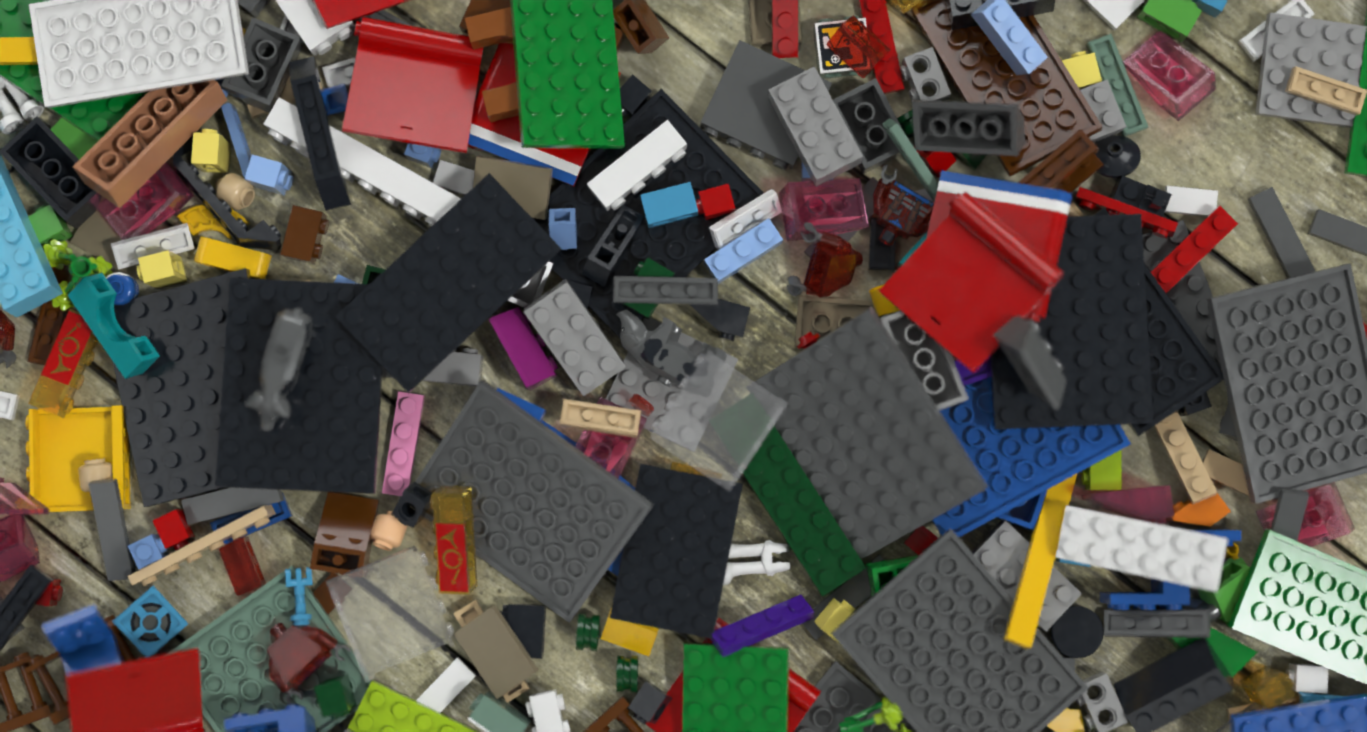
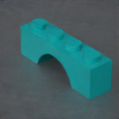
[68,273,160,379]

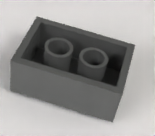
[833,78,904,174]

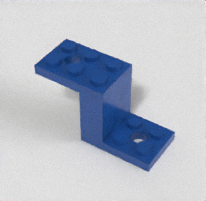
[1100,530,1241,610]
[42,604,124,674]
[224,704,316,732]

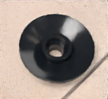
[1094,135,1141,178]

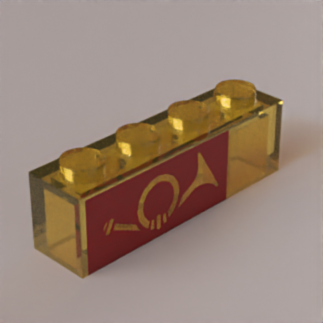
[28,309,99,418]
[430,486,478,595]

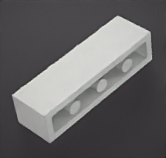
[587,120,687,211]

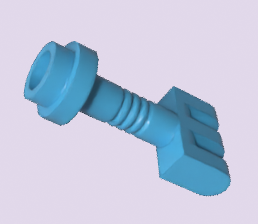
[285,567,313,626]

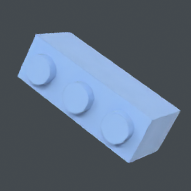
[971,0,1048,75]
[704,218,783,284]

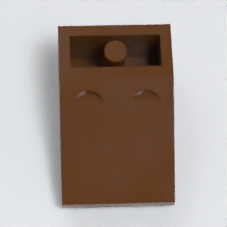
[310,492,379,577]

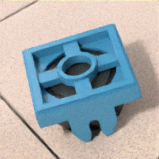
[112,585,189,658]

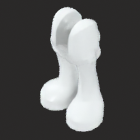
[0,77,45,134]
[723,540,791,585]

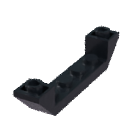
[289,56,351,211]
[173,135,281,250]

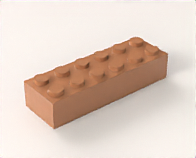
[73,80,227,208]

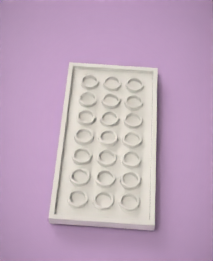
[29,0,249,108]

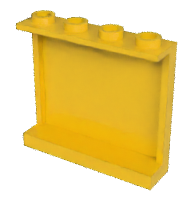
[25,405,131,513]

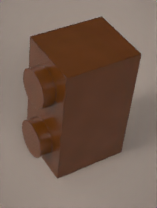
[613,0,670,54]
[280,205,329,265]

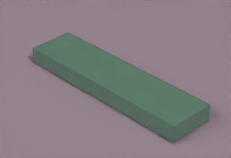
[1086,34,1149,137]
[883,118,938,202]

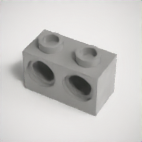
[900,47,951,101]
[1076,672,1128,732]

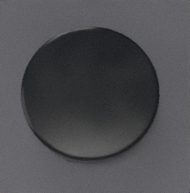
[1050,606,1104,658]

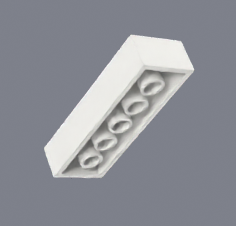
[1056,505,1228,592]

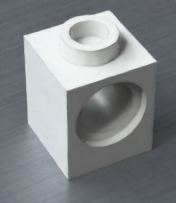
[1285,663,1328,693]

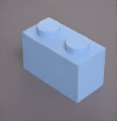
[245,155,293,196]

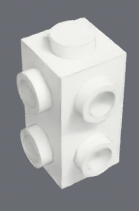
[526,689,571,732]

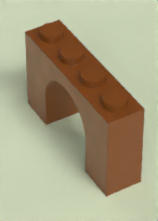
[465,7,519,122]

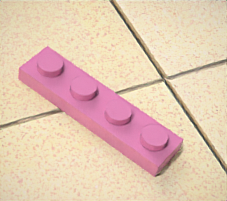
[382,392,425,496]

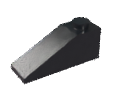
[582,205,645,286]
[682,299,750,342]

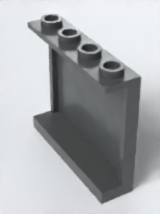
[700,40,832,170]

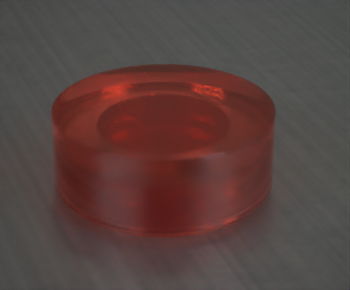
[628,394,654,417]

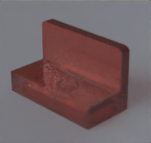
[827,15,891,78]
[219,537,266,596]

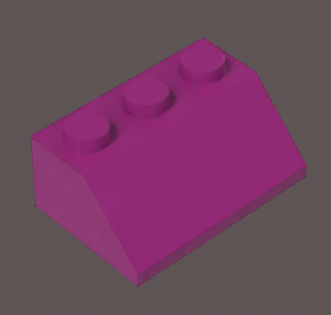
[489,307,558,391]

